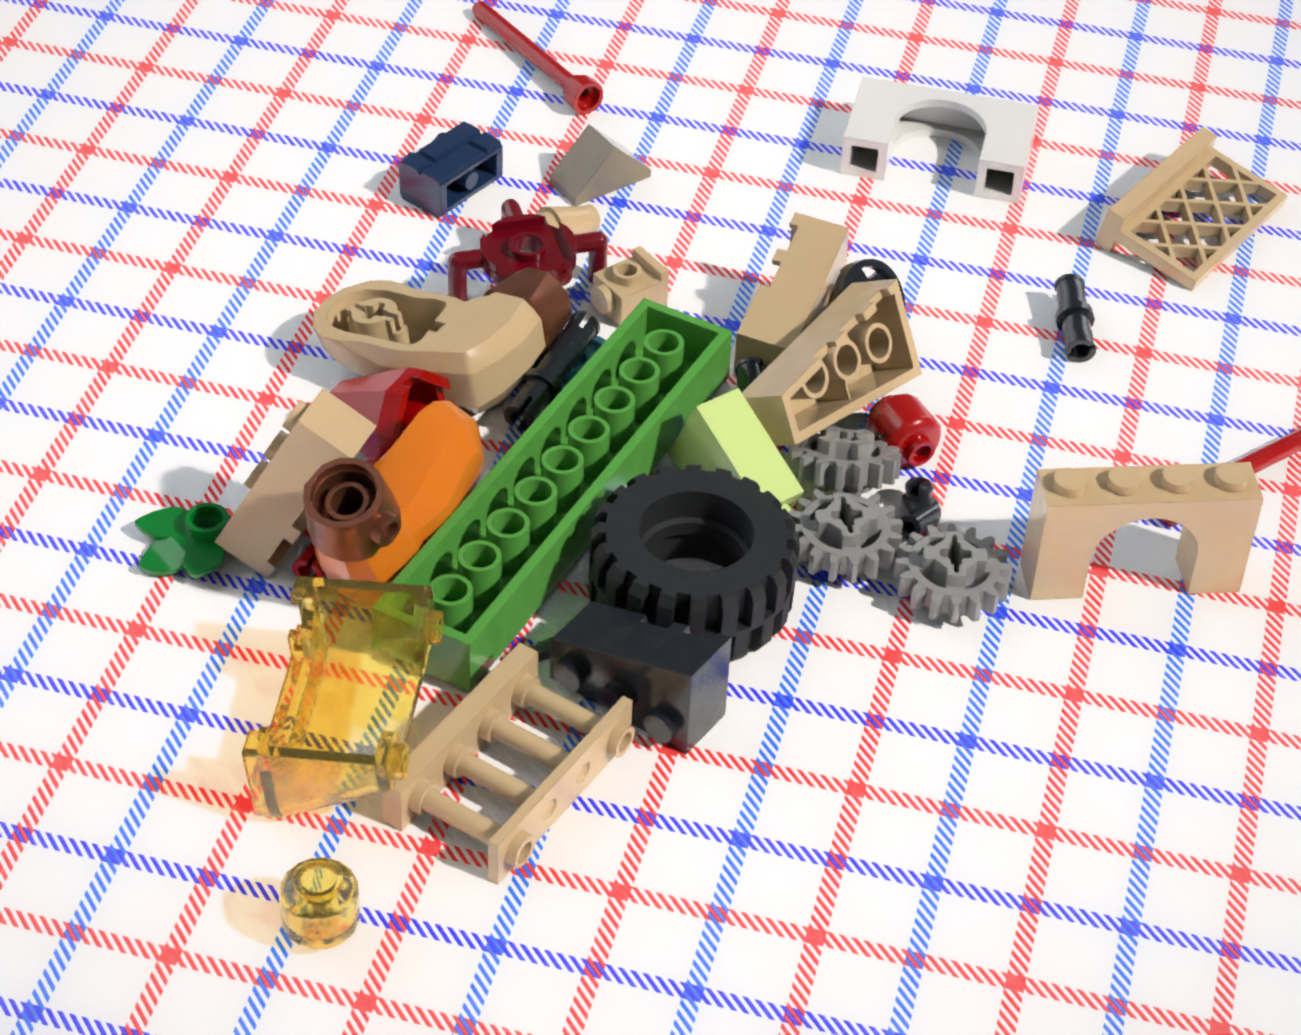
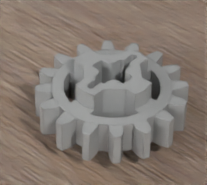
[787,426,902,494]
[789,486,903,583]
[893,523,1013,624]

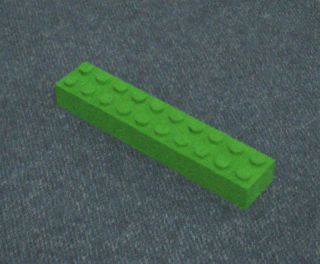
[372,298,732,692]

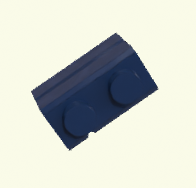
[399,121,503,219]

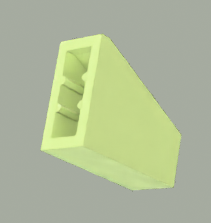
[667,388,804,513]

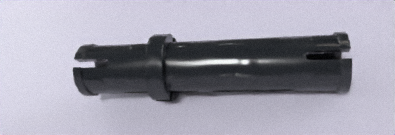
[503,311,600,432]

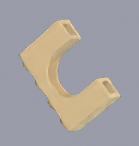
[1020,462,1264,600]

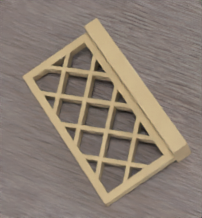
[1095,127,1288,291]

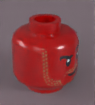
[865,393,941,468]

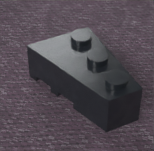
[550,601,732,754]

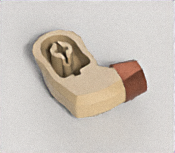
[312,267,572,413]

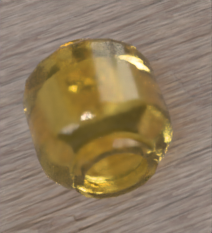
[279,857,360,950]

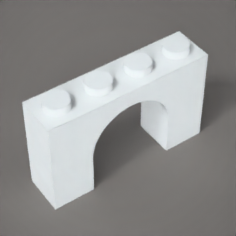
[839,76,1039,204]

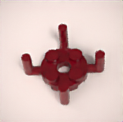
[447,199,608,301]

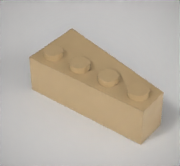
[742,279,922,446]

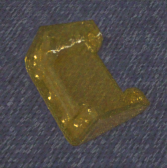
[241,576,444,818]

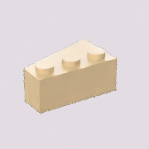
[733,212,850,372]
[215,388,377,580]

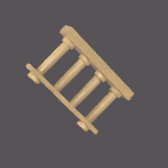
[381,642,635,885]

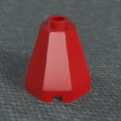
[330,367,454,458]

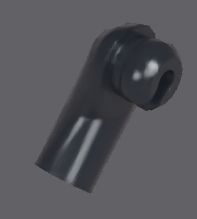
[900,477,941,540]

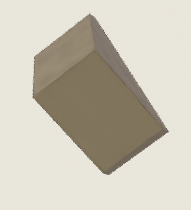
[550,124,651,206]

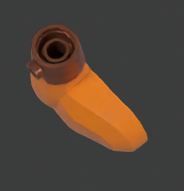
[303,400,484,606]

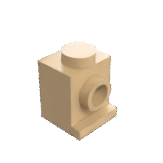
[590,246,669,326]

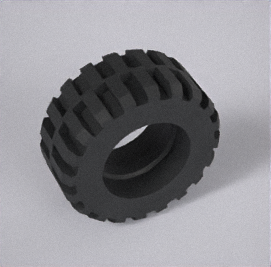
[588,465,800,662]

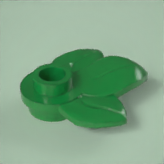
[134,503,231,579]

